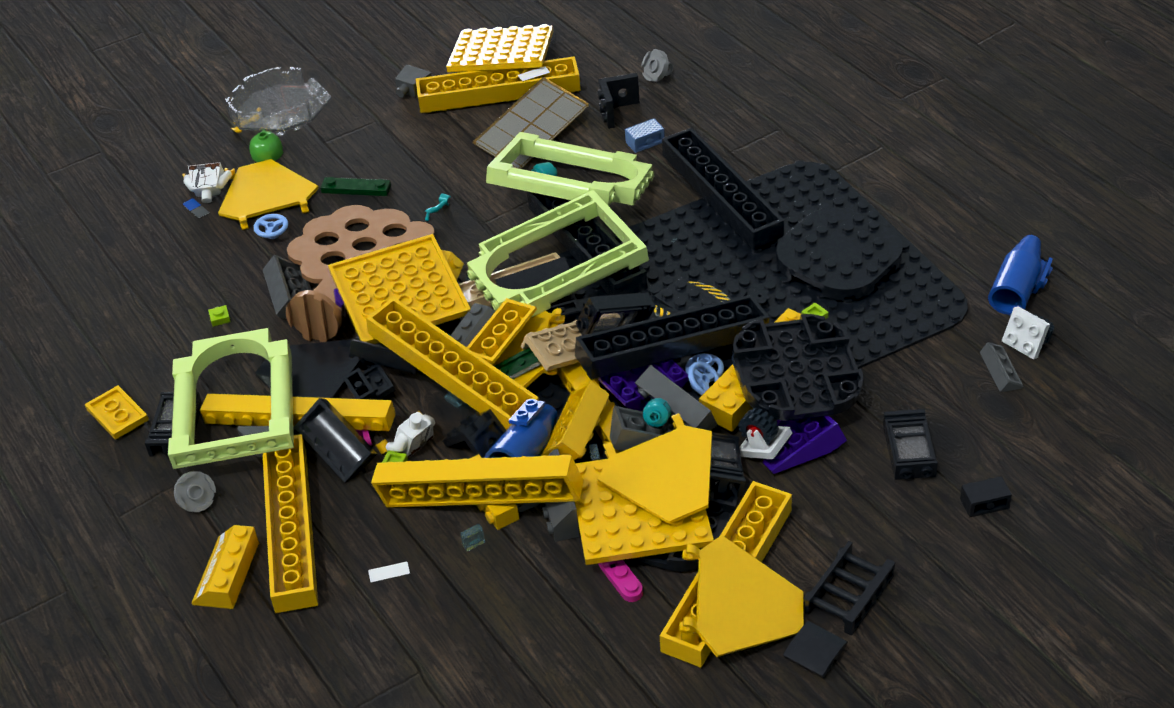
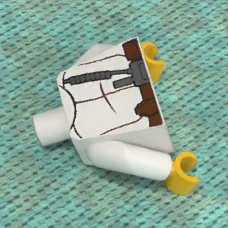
[182,163,235,203]
[376,411,435,458]

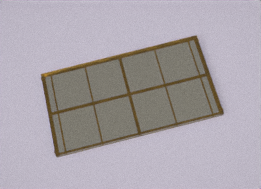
[472,77,589,169]

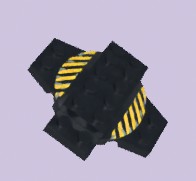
[642,274,747,352]

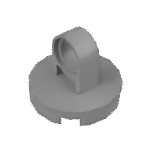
[642,49,673,82]
[174,471,216,512]

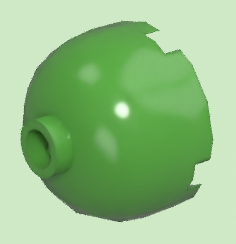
[249,132,283,162]

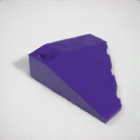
[762,416,847,474]

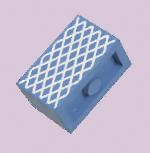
[625,118,664,153]

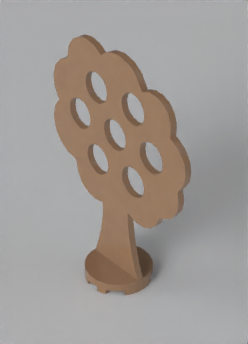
[286,205,434,342]

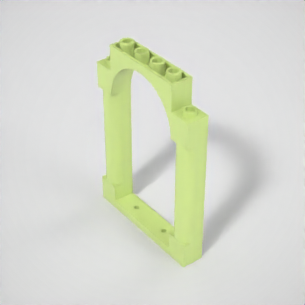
[486,132,654,206]
[467,190,649,317]
[168,328,294,469]

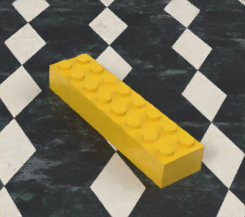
[699,308,801,432]

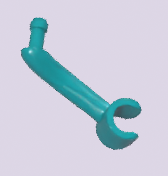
[425,193,451,221]

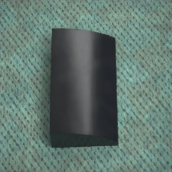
[495,257,578,296]
[294,398,377,483]

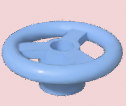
[254,214,288,239]
[685,353,724,382]
[688,361,719,395]

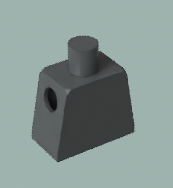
[395,64,432,97]

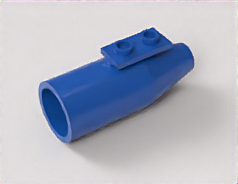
[988,235,1053,315]
[485,399,558,458]

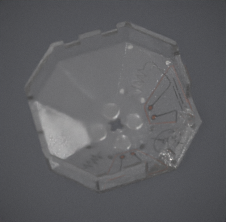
[225,67,332,136]

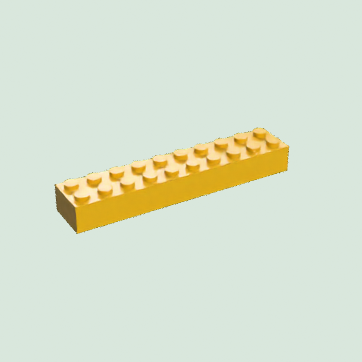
[416,56,581,113]
[366,297,539,430]
[263,434,318,613]
[371,455,584,507]
[660,481,792,668]

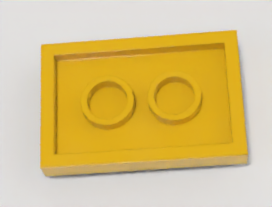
[85,385,149,440]

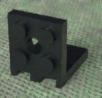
[597,73,640,129]
[442,409,506,458]

